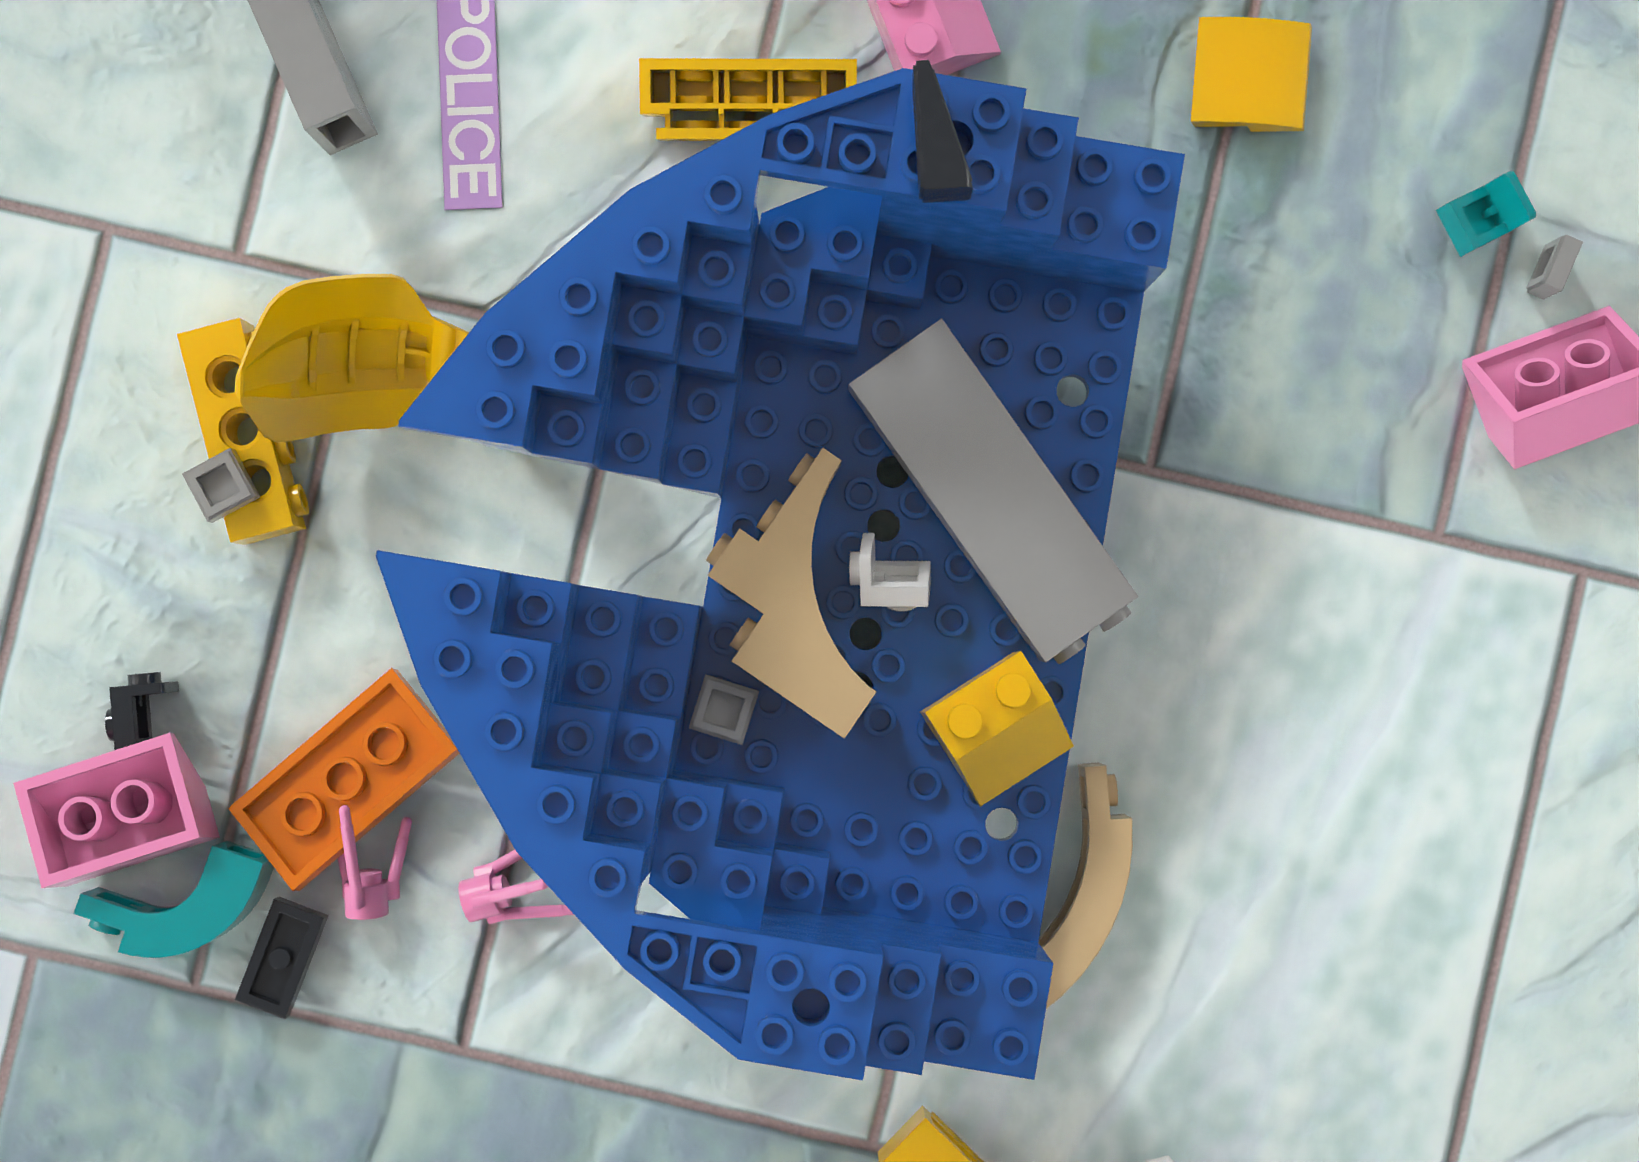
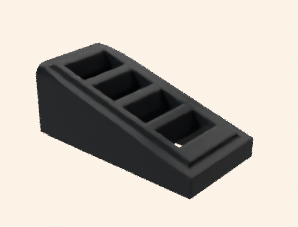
[912,60,973,203]

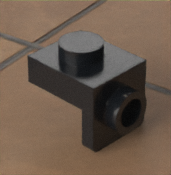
[105,672,179,750]

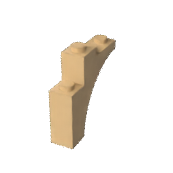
[706,448,877,739]

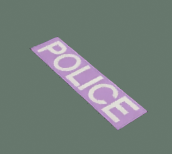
[437,0,502,210]

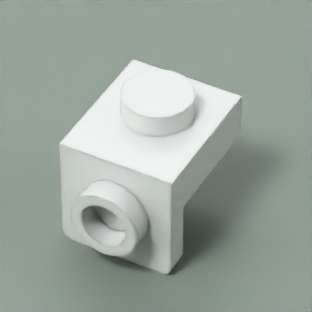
[849,533,931,611]

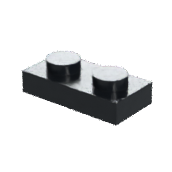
[235,896,329,1019]

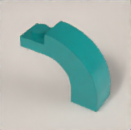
[73,841,274,958]

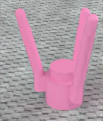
[337,805,412,920]
[458,850,574,924]

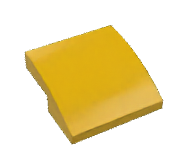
[1191,17,1312,132]

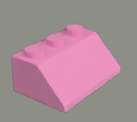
[867,0,1001,75]
[1462,306,1639,469]
[13,733,220,888]

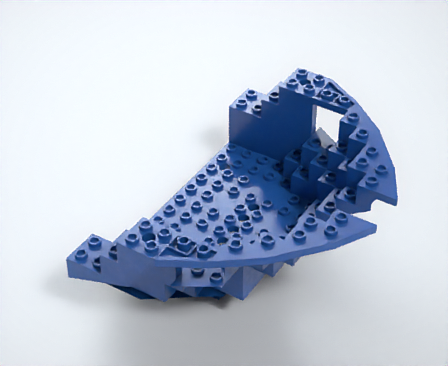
[376,68,1185,1081]

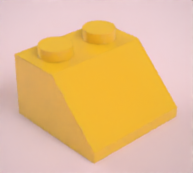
[920,651,1074,807]

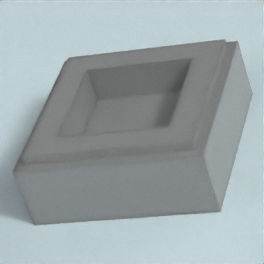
[1526,235,1583,300]
[182,448,260,523]
[689,674,759,745]

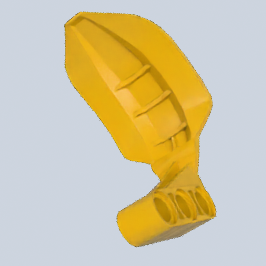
[235,274,469,442]

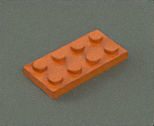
[228,668,460,891]

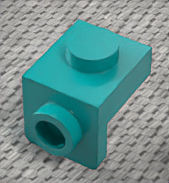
[1436,171,1537,257]

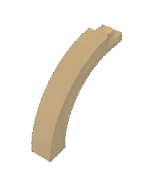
[1038,762,1133,1009]

